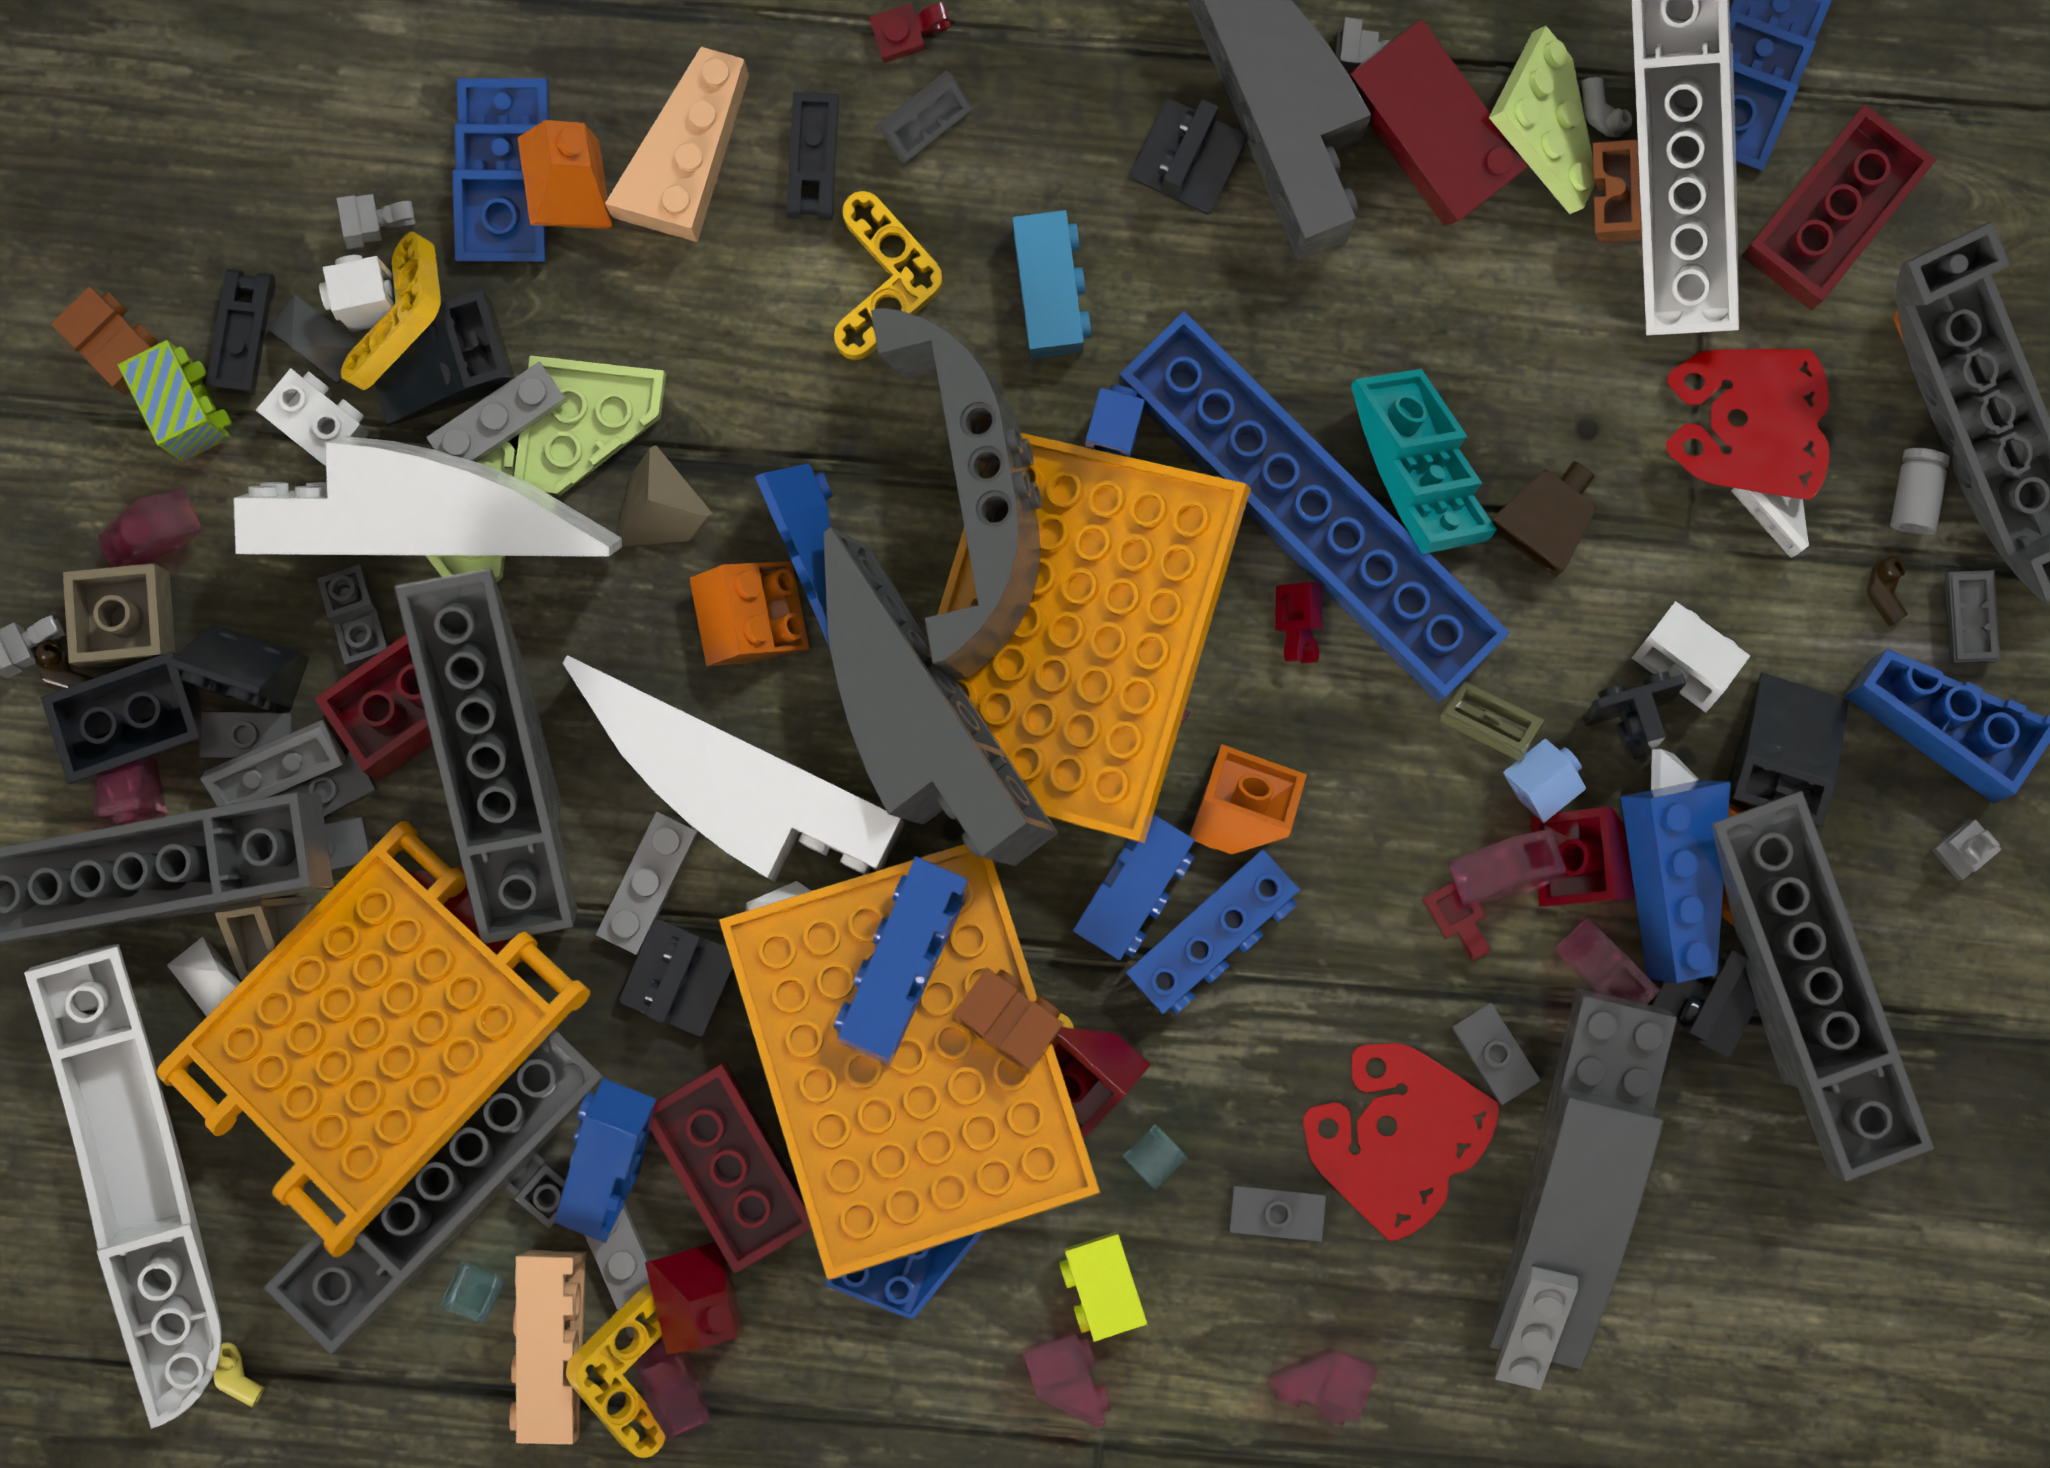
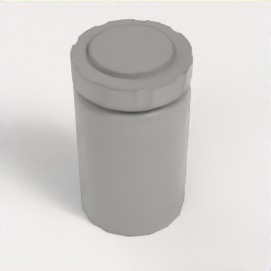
[1890,448,1950,535]

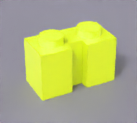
[1059,1231,1147,1342]

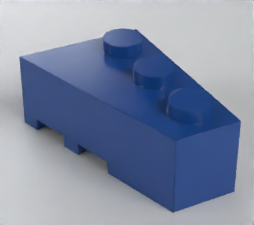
[1073,814,1195,961]
[554,1078,656,1243]

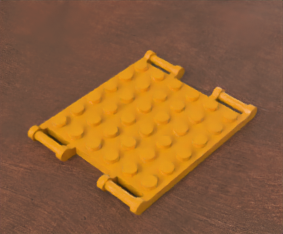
[156,821,590,1258]

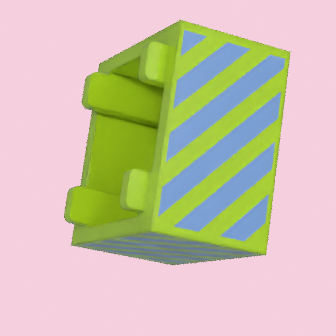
[117,340,232,462]

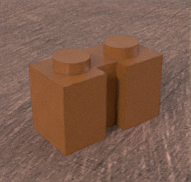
[1593,140,1642,243]
[51,286,159,396]
[953,968,1064,1075]

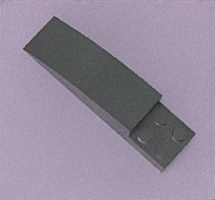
[1187,0,1371,261]
[823,527,1058,866]
[395,568,577,944]
[1711,791,1934,1181]
[0,792,334,944]
[1489,988,1677,1369]
[264,1029,604,1355]

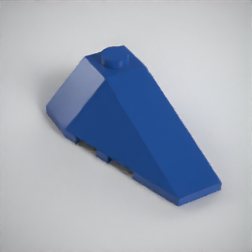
[755,463,834,648]

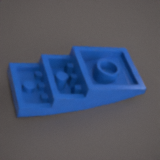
[1730,0,1832,171]
[452,78,550,262]

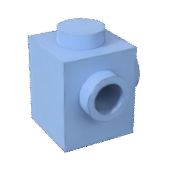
[1503,738,1586,823]

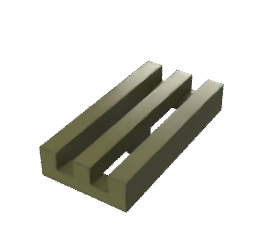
[1440,680,1544,762]

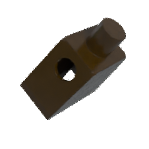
[1491,461,1596,577]

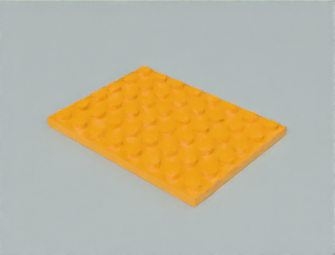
[937,433,1251,844]
[719,844,1100,1281]

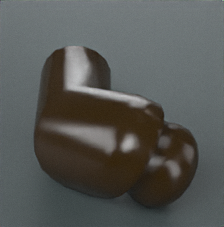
[1867,556,1908,626]
[34,639,93,691]

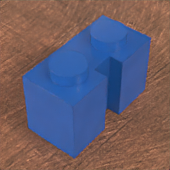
[1085,385,1145,457]

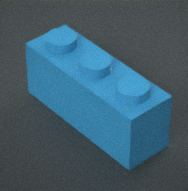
[1012,210,1091,359]

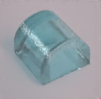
[1123,1124,1188,1190]
[440,1261,505,1324]

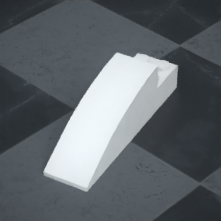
[1632,0,1739,335]
[234,436,622,556]
[563,655,905,882]

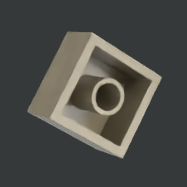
[63,564,175,669]

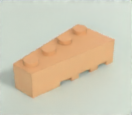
[605,47,749,242]
[509,1250,587,1445]

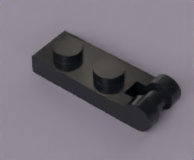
[787,92,839,220]
[206,269,275,396]

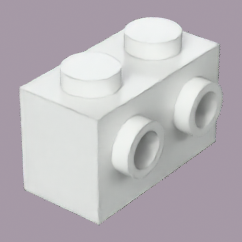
[319,255,396,332]
[256,368,370,466]
[1632,601,1750,713]

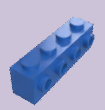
[1125,849,1300,1015]

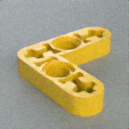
[834,191,943,360]
[341,232,441,390]
[566,1283,666,1458]

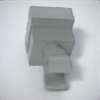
[1335,17,1389,73]
[337,194,416,249]
[0,615,66,679]
[1931,819,2002,881]

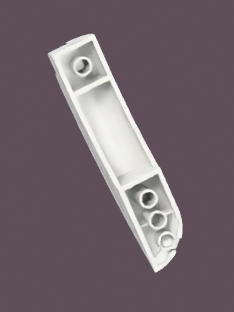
[24,944,222,1429]

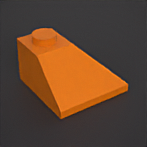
[517,120,612,229]
[1189,744,1307,854]

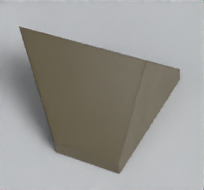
[616,445,713,547]
[215,895,322,980]

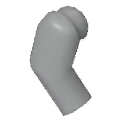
[1581,77,1632,137]

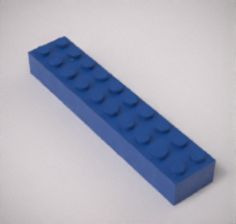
[1118,311,1510,703]

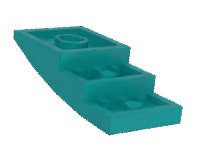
[1351,369,1497,554]

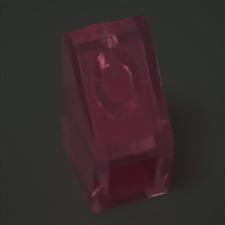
[98,489,202,567]
[94,758,167,826]
[1448,829,1567,906]
[1553,918,1660,1004]
[1023,1330,1111,1428]
[630,1336,710,1439]
[1267,1347,1378,1425]

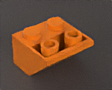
[689,561,810,666]

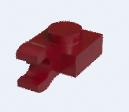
[869,2,951,63]
[1275,582,1323,664]
[1422,876,1491,962]

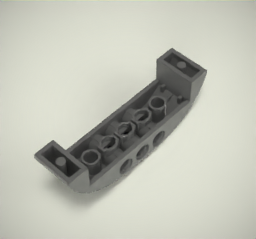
[1897,222,2050,602]
[871,308,1042,680]

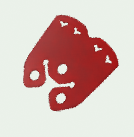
[1666,349,1829,500]
[1303,1043,1499,1241]

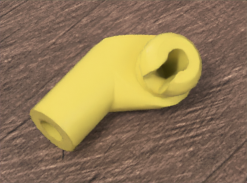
[213,1342,265,1408]

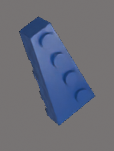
[1844,649,2050,804]
[1621,780,1730,983]
[833,856,968,1066]

